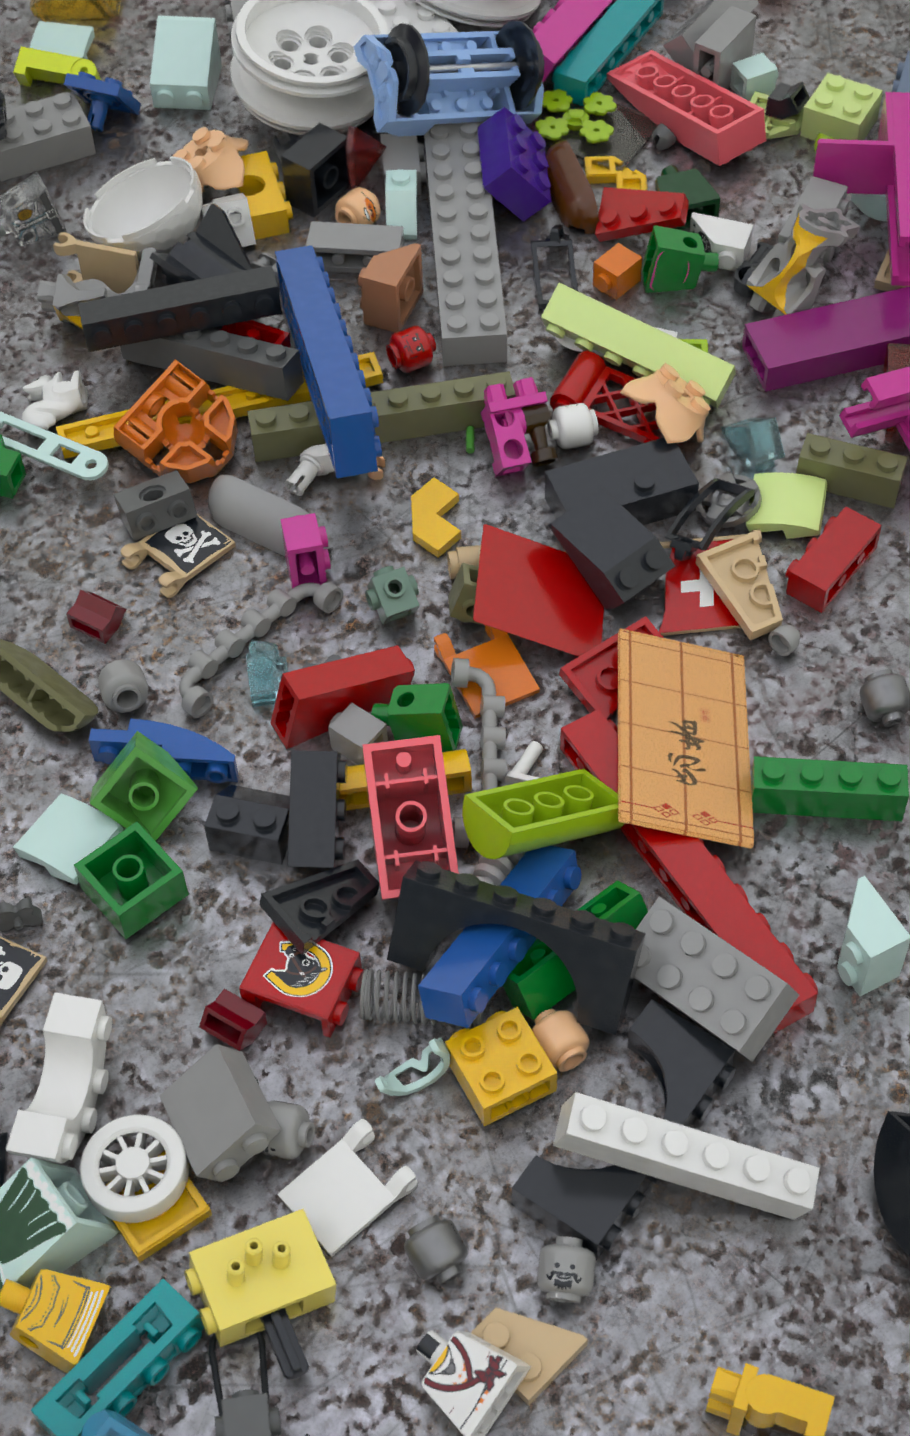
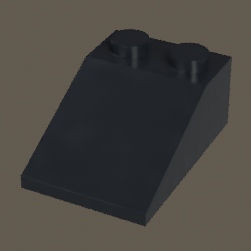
[548,488,676,612]

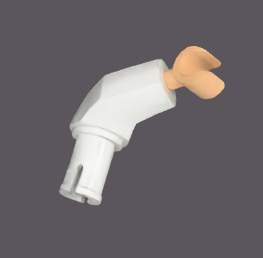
[284,444,385,496]

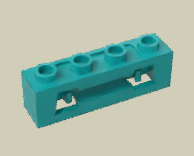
[31,1279,204,1436]

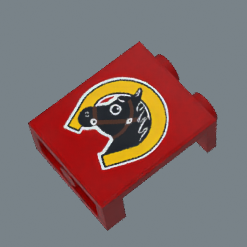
[239,922,364,1038]

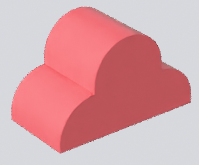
[362,735,459,901]

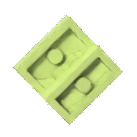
[746,472,828,539]

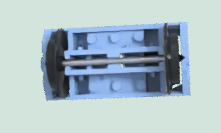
[354,20,544,137]

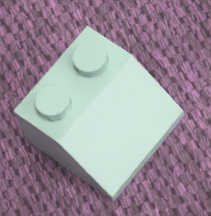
[837,876,910,996]

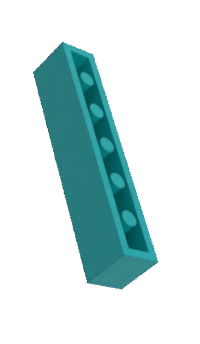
[552,0,664,107]

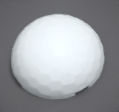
[83,156,203,261]

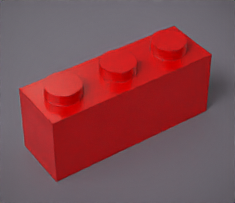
[785,506,882,613]

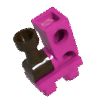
[481,377,558,477]

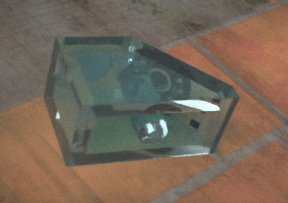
[721,417,785,471]

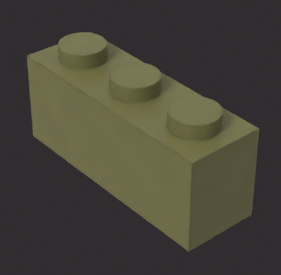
[796,433,908,509]

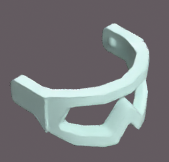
[375,1037,451,1096]

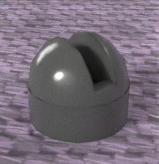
[651,123,677,150]

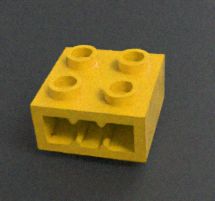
[445,1007,557,1126]

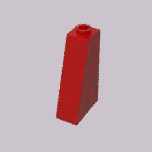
[270,645,415,749]

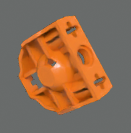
[114,359,238,483]

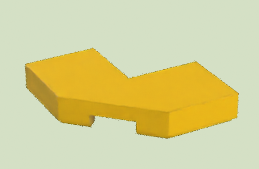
[584,156,647,190]
[411,477,461,558]

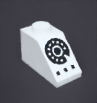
[690,212,753,271]

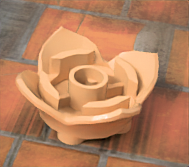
[173,127,249,193]
[620,363,710,444]

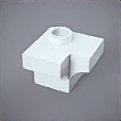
[201,193,256,247]

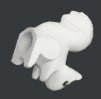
[22,370,88,430]

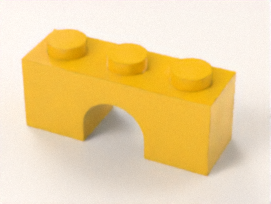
[237,151,293,240]

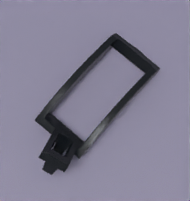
[531,225,578,310]
[664,478,755,561]

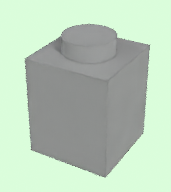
[328,703,388,765]

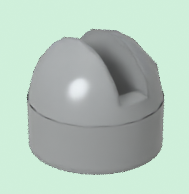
[768,624,800,656]

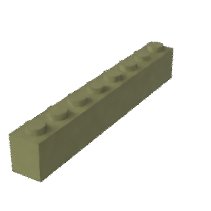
[247,371,516,462]

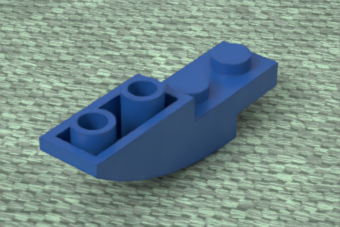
[88,718,239,783]

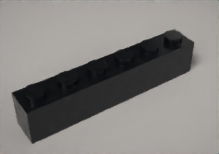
[78,265,282,352]

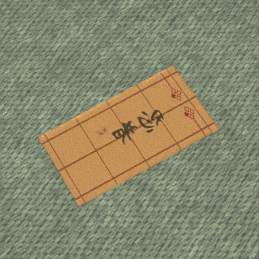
[618,628,754,849]

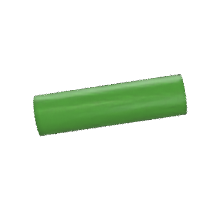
[466,426,474,453]

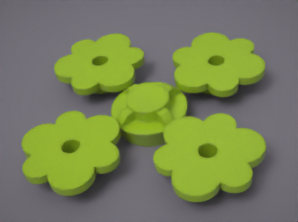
[535,89,616,143]

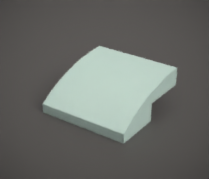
[29,21,95,60]
[13,793,124,885]

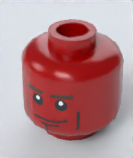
[386,326,436,373]

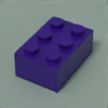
[477,106,551,222]

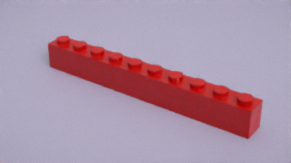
[560,709,818,1034]

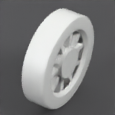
[80,1114,189,1223]

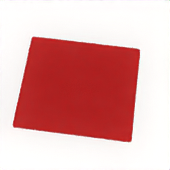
[473,524,604,657]

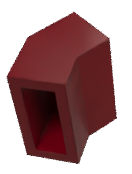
[66,590,126,644]
[199,988,267,1051]

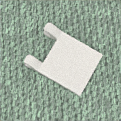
[278,1119,418,1257]

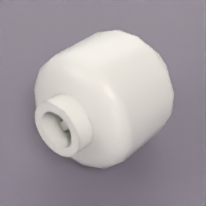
[547,403,598,449]

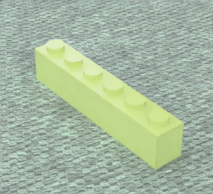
[541,283,736,408]

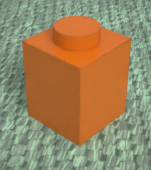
[593,243,642,300]

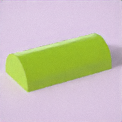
[462,768,625,860]

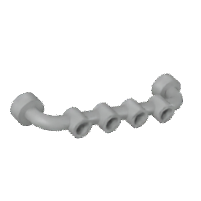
[179,582,343,718]
[451,658,506,849]

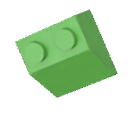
[90,731,198,841]

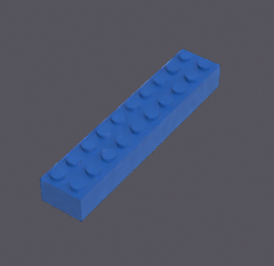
[275,245,382,479]

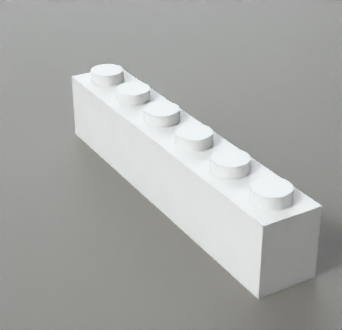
[553,1092,819,1220]

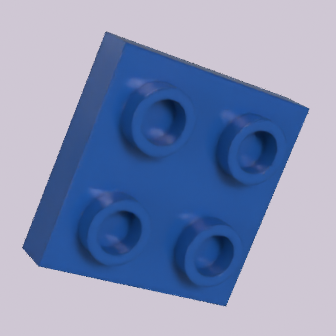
[64,72,141,132]

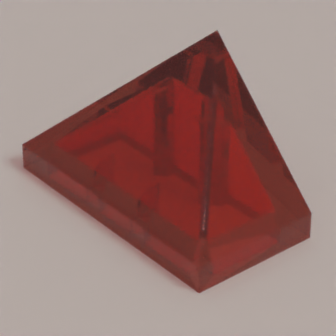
[346,126,387,189]

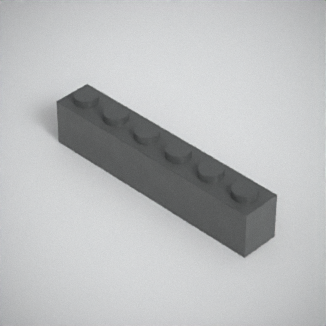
[120,328,304,401]

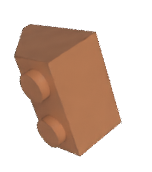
[358,243,423,333]

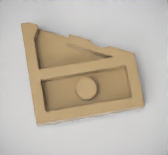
[470,1307,588,1406]

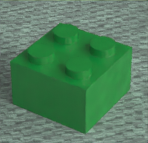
[74,822,189,939]

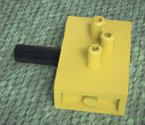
[184,1209,336,1380]

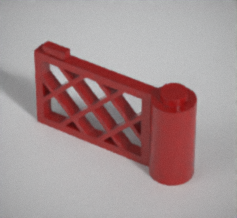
[550,351,660,443]

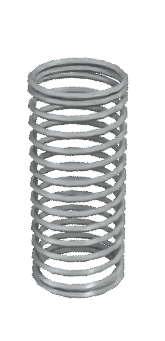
[360,968,484,1029]

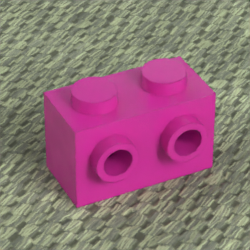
[280,513,331,589]

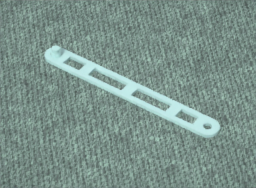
[0,411,109,481]

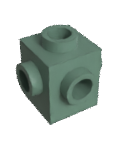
[365,566,420,625]

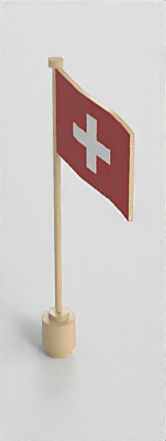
[447,529,762,636]

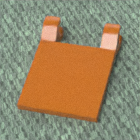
[434,625,540,719]

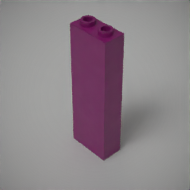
[742,286,910,392]

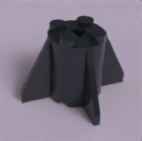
[149,203,253,327]

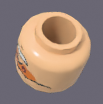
[335,187,381,225]

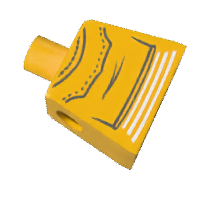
[0,1269,111,1373]

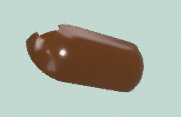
[545,140,599,234]

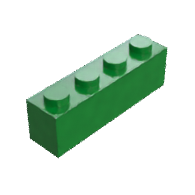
[750,756,909,821]
[503,880,648,1020]

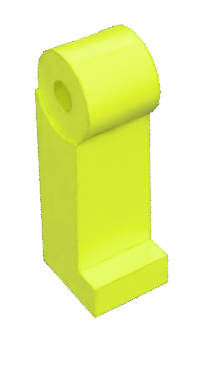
[13,46,101,87]

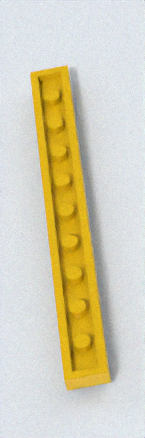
[56,352,383,459]

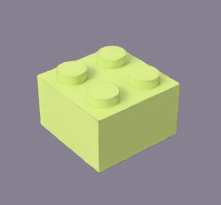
[800,73,883,141]

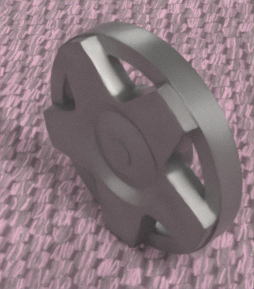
[697,473,762,528]

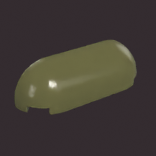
[0,639,99,732]

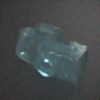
[246,640,288,707]

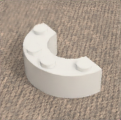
[6,992,112,1163]

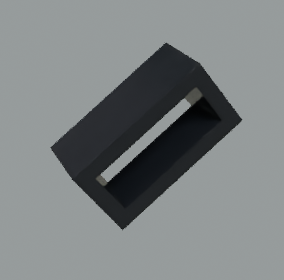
[765,82,810,120]

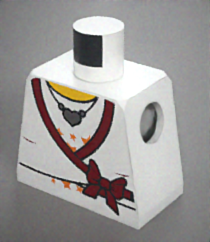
[416,1330,531,1436]

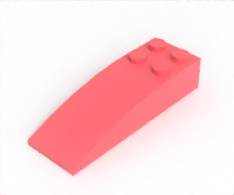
[606,50,766,166]

